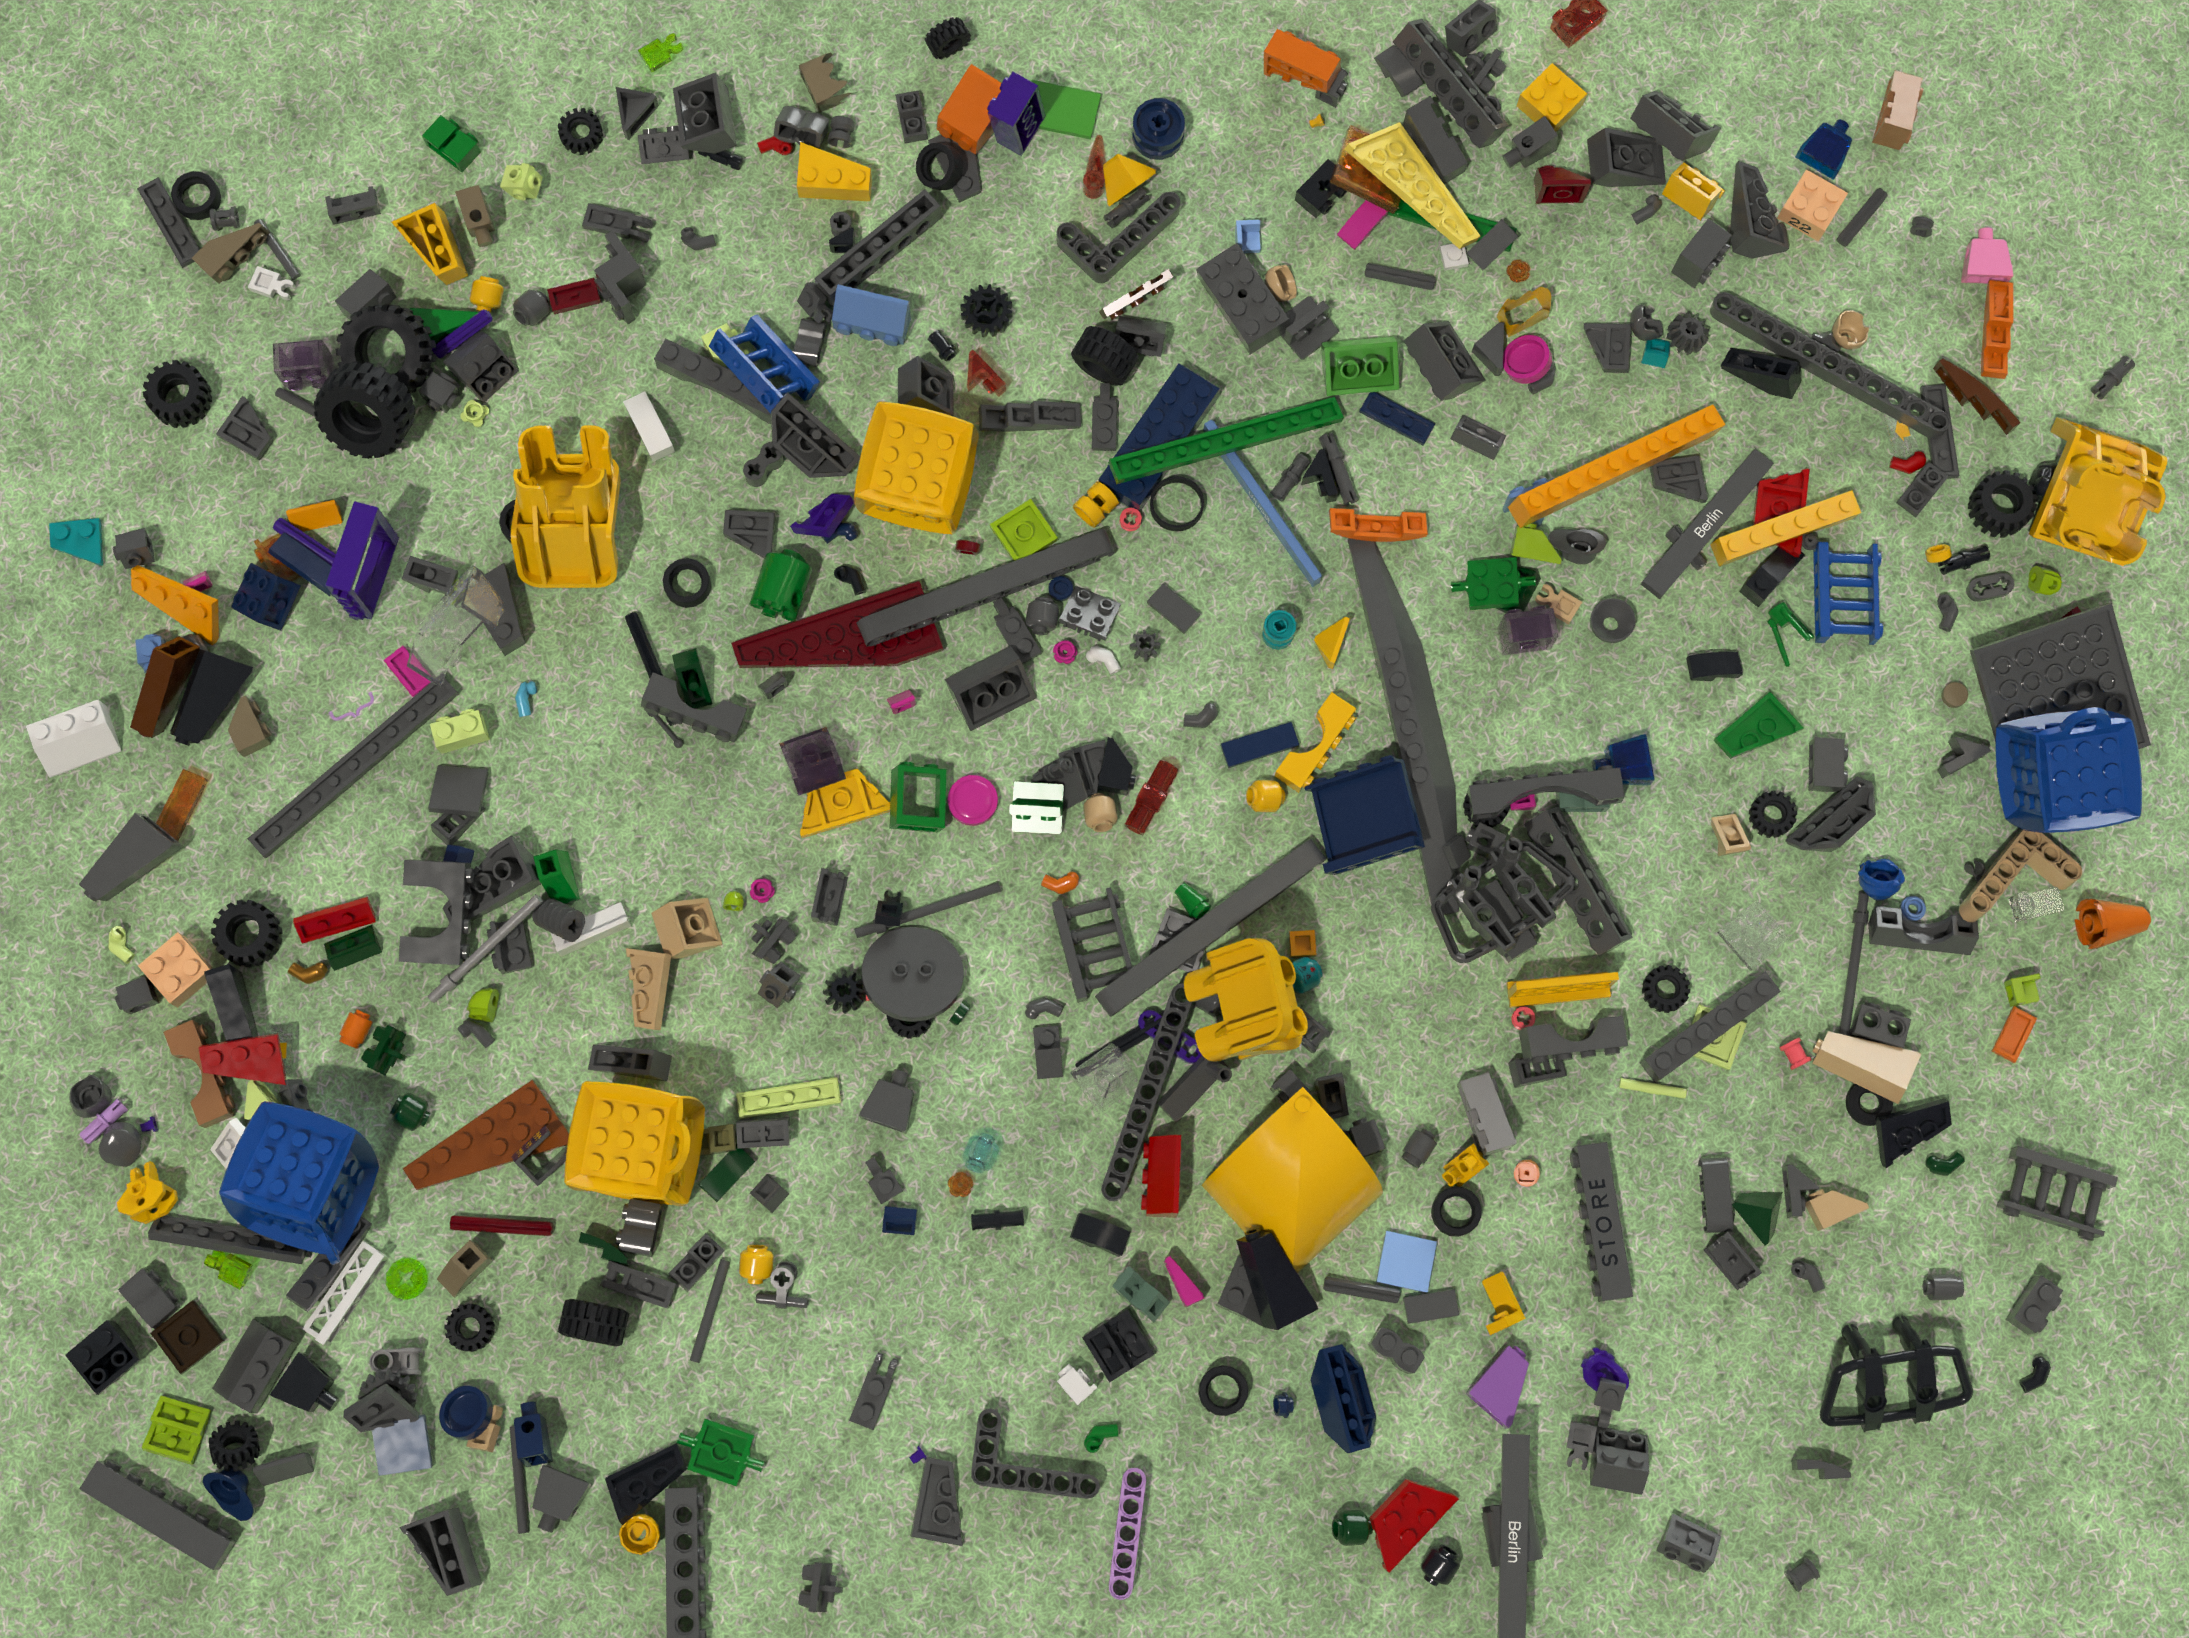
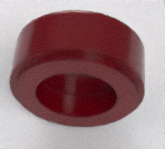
[955,540,981,555]

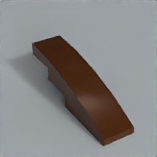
[1933,358,2021,435]

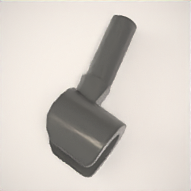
[1964,860,1985,883]

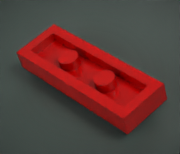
[293,897,376,944]

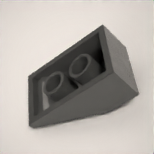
[1587,128,1666,187]

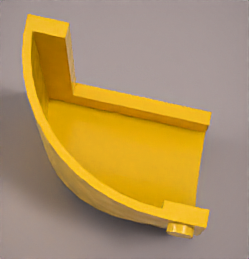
[1202,1087,1383,1273]

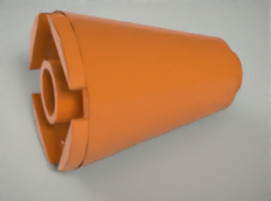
[2075,899,2151,949]

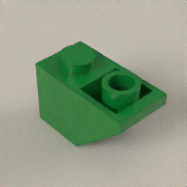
[533,849,580,904]

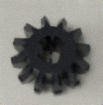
[823,970,866,1014]

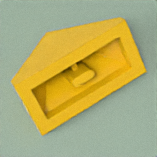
[1314,617,1350,669]

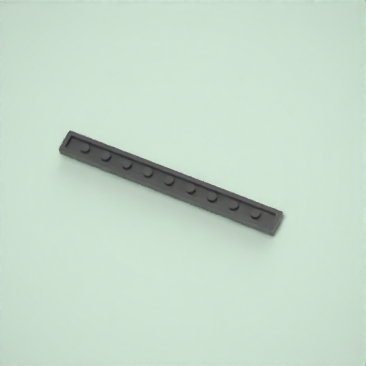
[247,674,458,859]

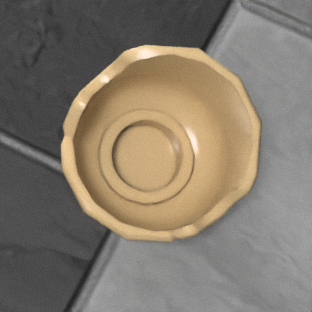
[1264,265,1297,302]
[1832,310,1869,350]

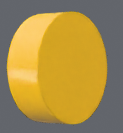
[1925,544,1952,563]

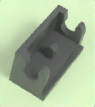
[325,186,381,225]
[811,868,848,926]
[736,1117,791,1148]
[1704,1232,1762,1291]

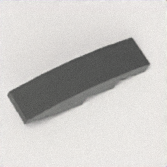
[979,401,1081,432]

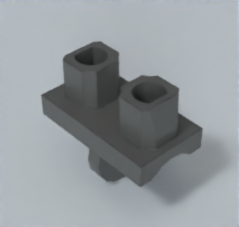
[1465,48,1507,94]
[751,918,797,964]
[798,1562,843,1612]

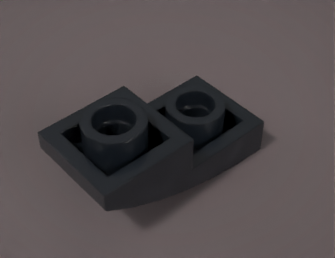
[1686,652,1743,681]
[1070,1213,1130,1257]

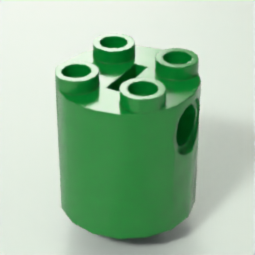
[749,549,813,622]

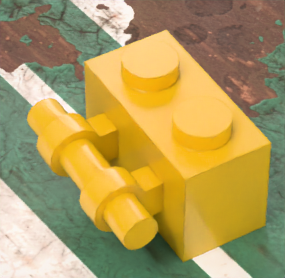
[1662,162,1725,221]

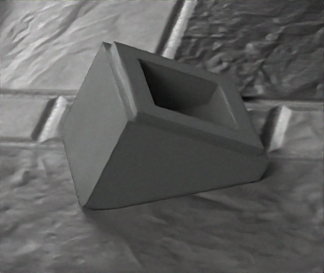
[758,672,788,699]
[750,1174,789,1213]

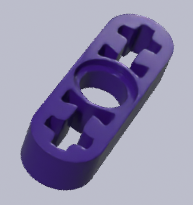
[1138,1010,1202,1064]

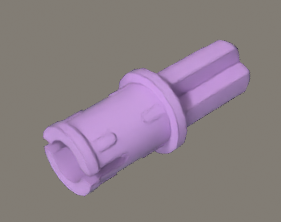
[79,1098,128,1144]

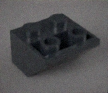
[65,1320,140,1395]

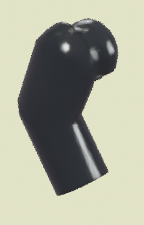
[834,565,866,596]

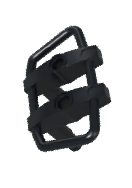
[1820,1316,1973,1433]

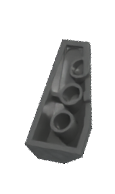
[1730,161,1789,259]
[443,836,541,923]

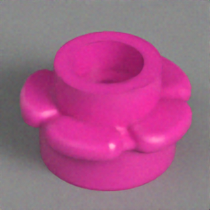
[1053,640,1077,664]
[750,878,775,903]

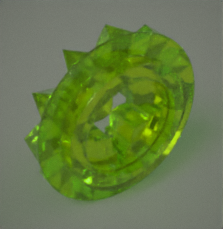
[385,1258,428,1300]

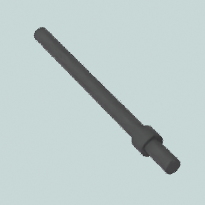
[854,882,1001,938]
[1839,893,1869,1036]

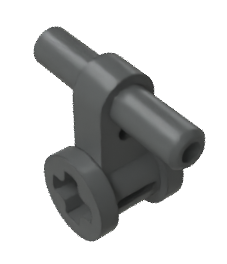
[756,1261,808,1309]

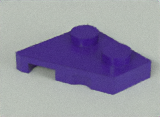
[790,494,854,538]

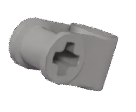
[369,1348,422,1375]

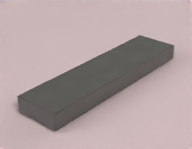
[137,177,200,268]
[1920,384,1960,479]

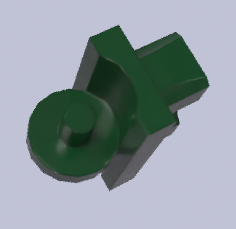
[361,1025,407,1076]

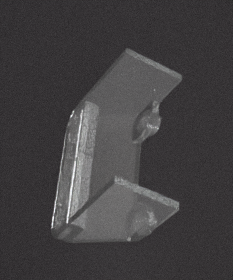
[407,565,505,687]

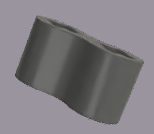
[793,318,827,367]
[743,442,784,487]

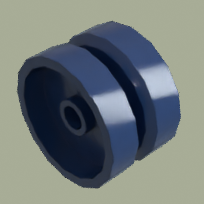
[1132,98,1185,160]

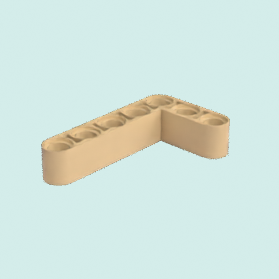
[1959,830,2082,923]

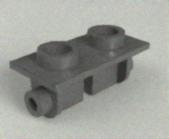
[278,1079,313,1112]

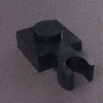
[875,891,903,926]

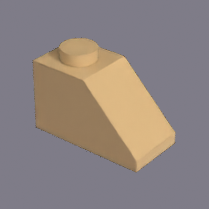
[1805,1189,1869,1231]

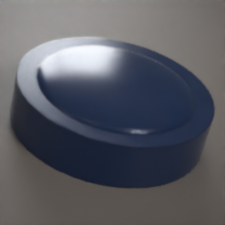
[439,1386,493,1440]

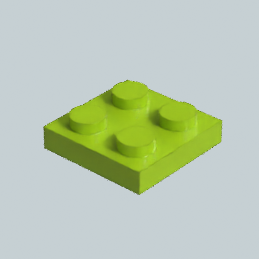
[990,499,1058,561]

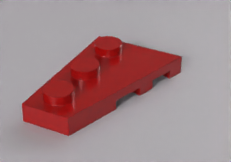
[198,1033,286,1085]

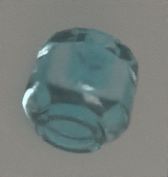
[962,1133,999,1173]

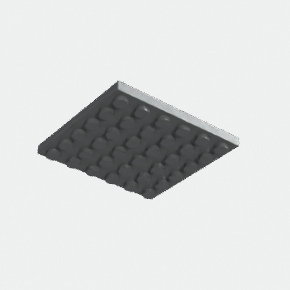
[1970,603,2151,749]

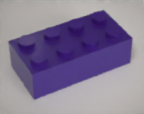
[987,72,1046,156]

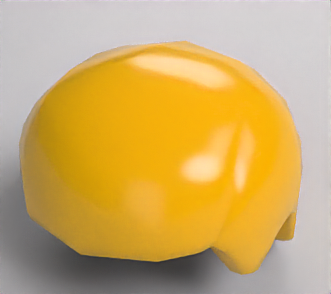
[619,1514,660,1555]

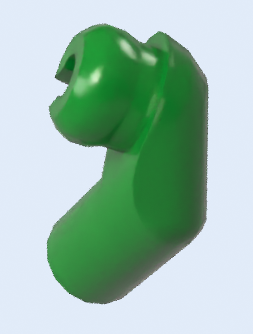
[1084,1424,1118,1453]

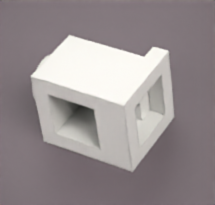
[1057,1364,1097,1406]

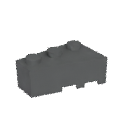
[1630,91,1721,161]
[1403,96,1468,184]
[462,563,526,656]
[399,1507,482,1596]

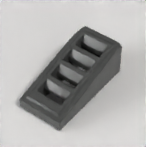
[431,805,486,845]
[1508,1057,1567,1088]

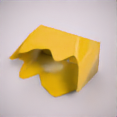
[1497,286,1551,337]

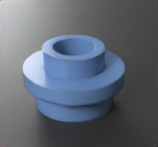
[1900,896,1926,921]

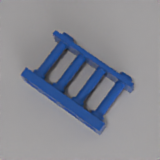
[709,314,820,414]
[1813,542,1883,645]

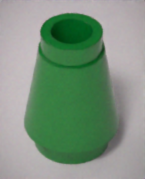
[1175,883,1211,920]

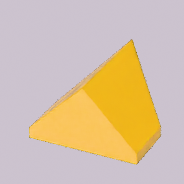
[1103,154,1156,206]

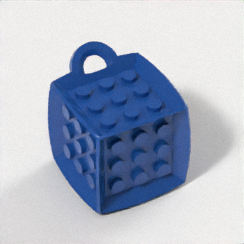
[1996,707,2142,833]
[219,1101,379,1265]

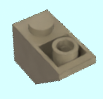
[228,696,272,757]
[437,1240,493,1298]

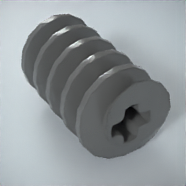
[532,898,585,942]

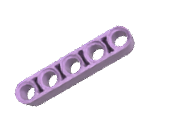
[1108,1468,1146,1600]

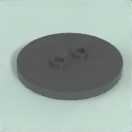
[861,927,964,1022]

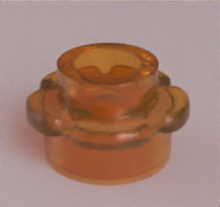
[1506,260,1530,283]
[948,1172,973,1197]

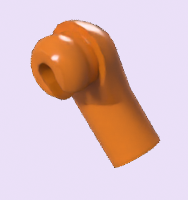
[1041,872,1079,894]

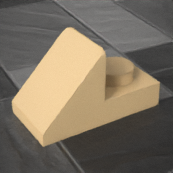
[1711,814,1751,856]

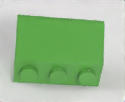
[1321,336,1399,396]

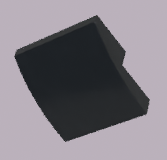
[1082,1308,1156,1383]

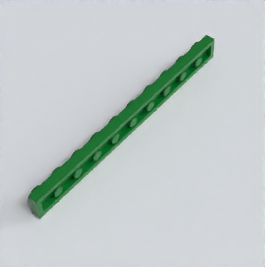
[1108,397,1344,484]

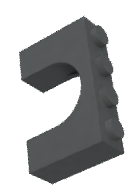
[399,859,474,965]

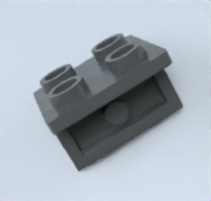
[1280,296,1339,360]

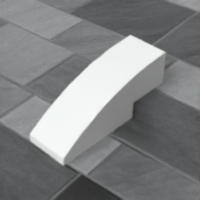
[623,392,675,462]

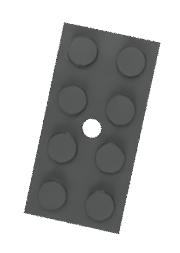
[1196,243,1290,355]

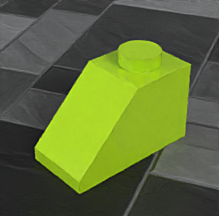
[1510,523,1562,564]

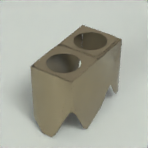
[799,52,851,113]

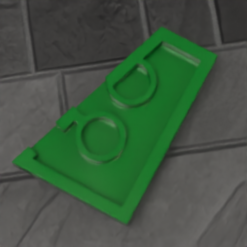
[1714,692,1804,759]

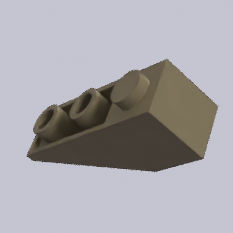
[192,223,270,284]

